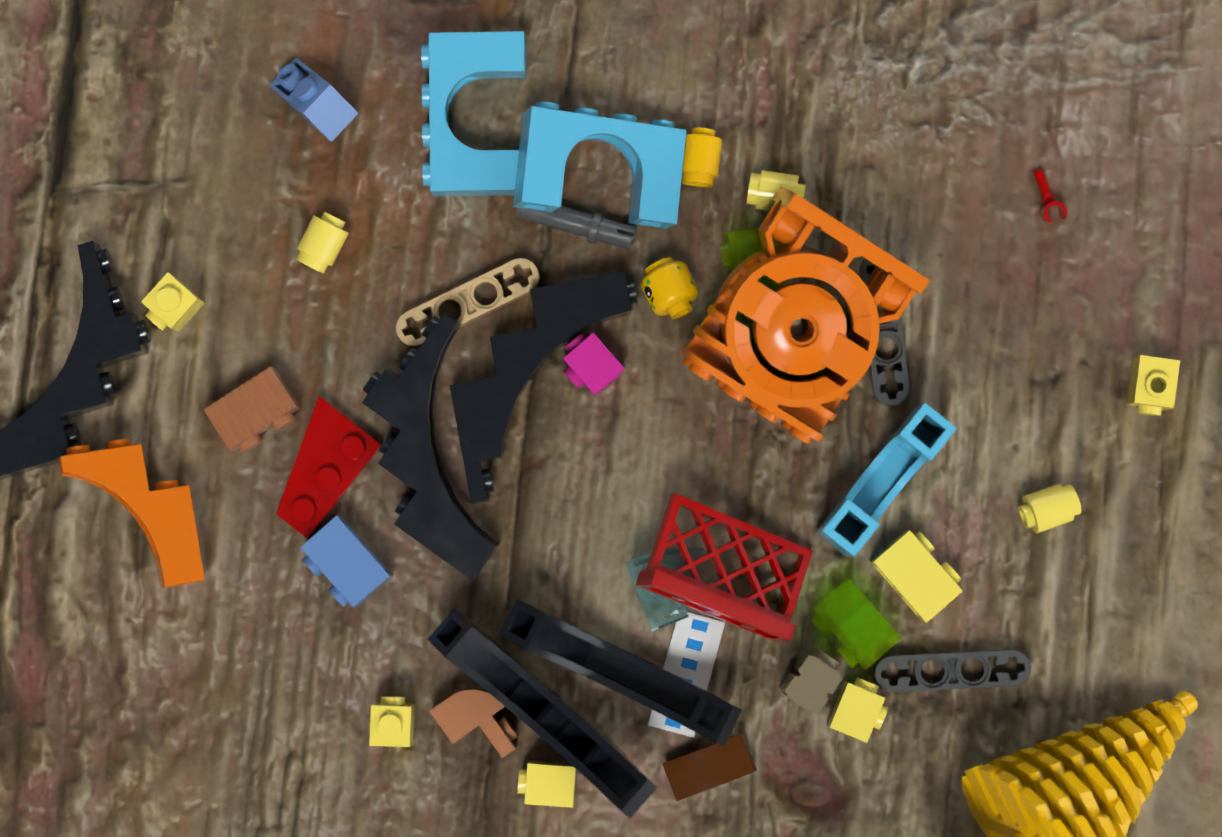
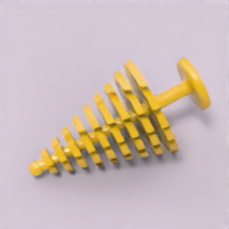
[961,690,1198,837]

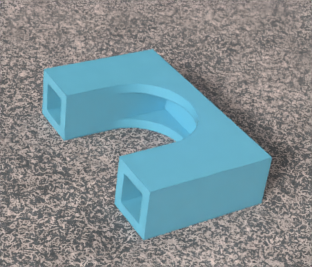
[421,31,526,197]
[513,102,687,229]
[815,403,957,557]

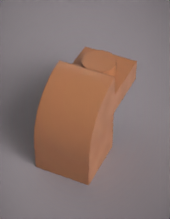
[429,688,518,758]

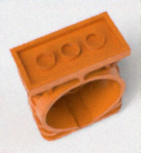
[680,186,930,445]

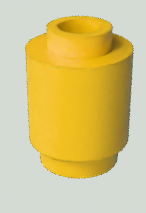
[682,128,722,188]

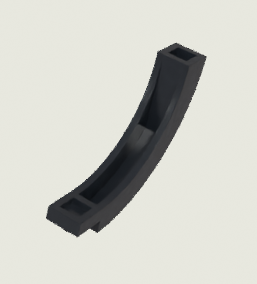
[499,599,742,746]

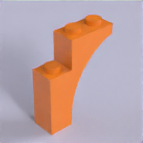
[57,439,205,588]

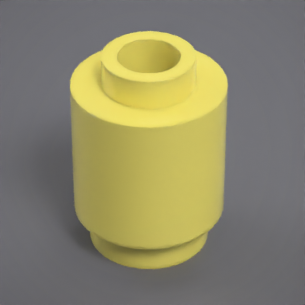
[746,170,806,211]
[296,212,349,274]
[1018,484,1082,534]

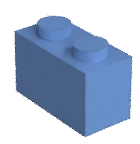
[300,515,393,608]

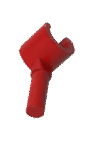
[1033,169,1068,224]

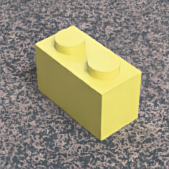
[870,530,963,623]

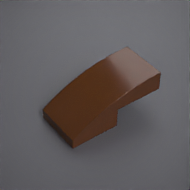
[662,732,757,801]

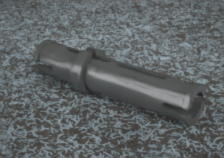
[516,206,637,251]

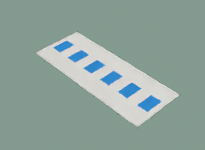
[648,610,725,738]

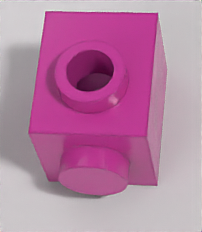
[563,332,625,397]

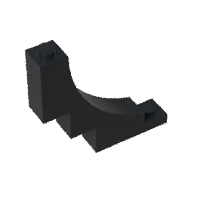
[450,271,638,504]

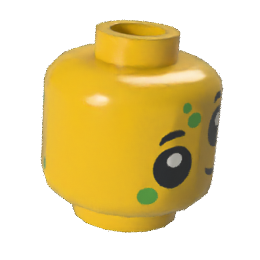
[641,257,699,319]

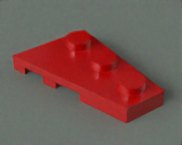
[276,396,382,539]

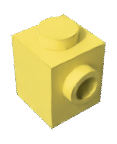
[141,272,205,333]
[1126,355,1180,416]
[827,677,888,743]
[369,696,415,747]
[518,760,576,808]

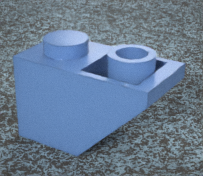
[269,57,358,142]

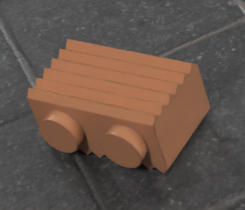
[204,367,301,453]

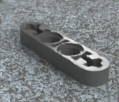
[859,259,909,407]
[873,649,1031,692]

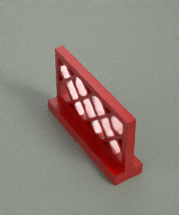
[635,493,813,641]

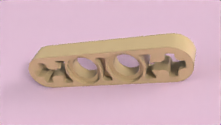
[396,258,539,347]

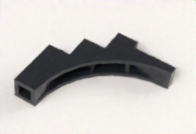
[0,241,151,480]
[362,313,500,580]
[427,609,657,819]

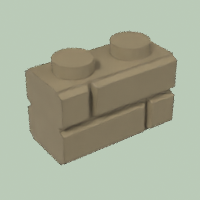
[780,649,842,714]

